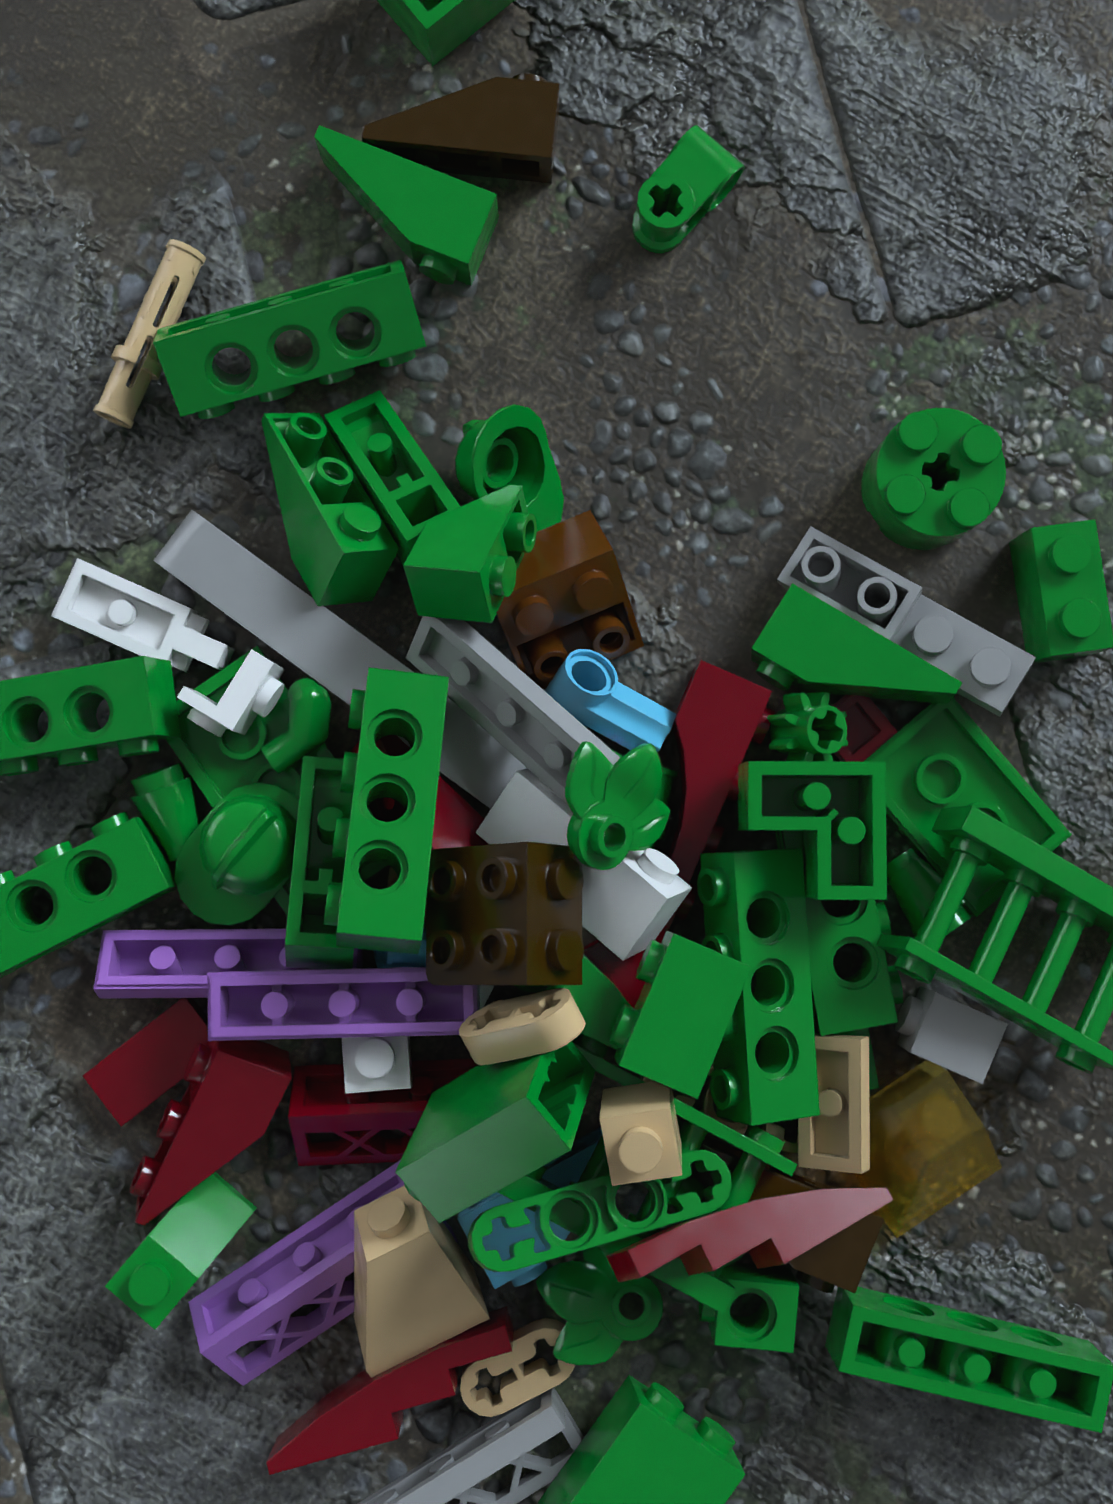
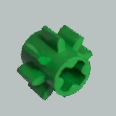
[767,692,848,761]

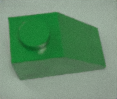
[105,1172,257,1330]

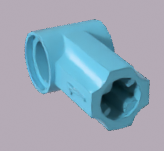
[545,649,676,752]

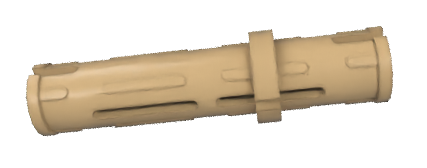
[93,239,206,429]

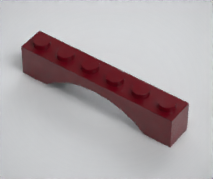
[584,660,775,1047]

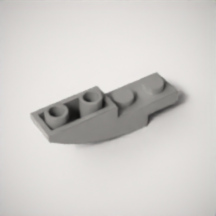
[777,526,1036,717]

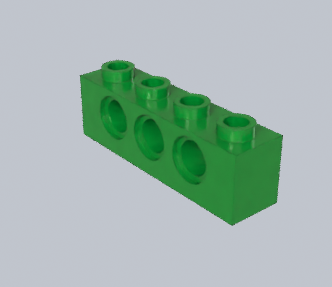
[153,260,427,419]
[0,656,181,776]
[324,667,449,954]
[0,812,177,979]
[774,831,903,1036]
[697,848,820,1126]
[825,1287,1113,1433]

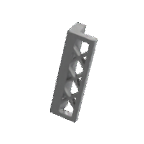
[406,616,620,806]
[357,1387,584,1504]

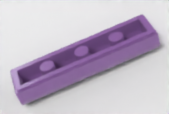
[94,929,363,999]
[207,967,480,1041]

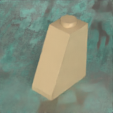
[354,1185,490,1378]

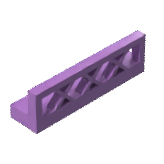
[188,1160,458,1386]

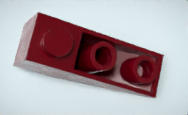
[129,1040,292,1225]

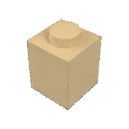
[599,1081,682,1186]

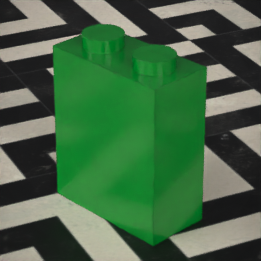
[395,1041,595,1224]
[538,1375,746,1504]

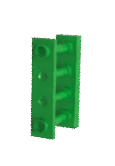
[876,806,1113,1074]
[497,1033,798,1315]

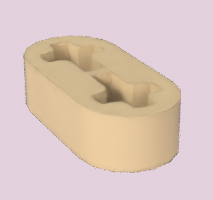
[459,988,586,1065]
[460,1318,575,1417]

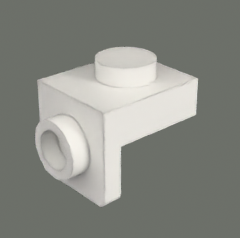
[177,649,285,737]
[342,1036,413,1094]

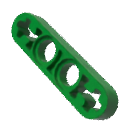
[468,1150,732,1272]

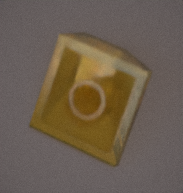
[853,1060,1002,1238]

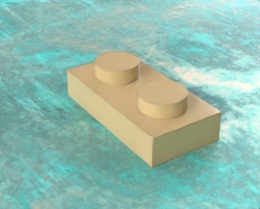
[798,1033,870,1174]

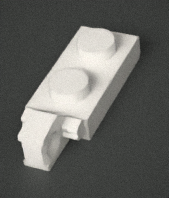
[51,558,235,672]

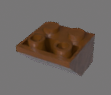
[496,510,644,689]

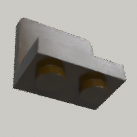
[426,842,584,985]

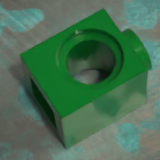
[699,1262,799,1353]

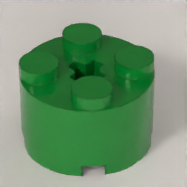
[861,408,1006,550]

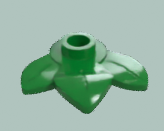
[565,741,670,870]
[536,1246,663,1365]

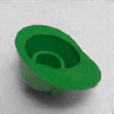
[455,404,564,532]
[175,783,299,925]

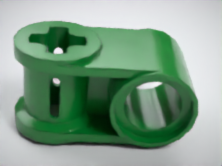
[632,125,745,253]

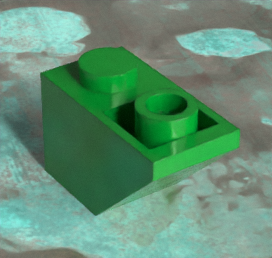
[403,485,537,623]

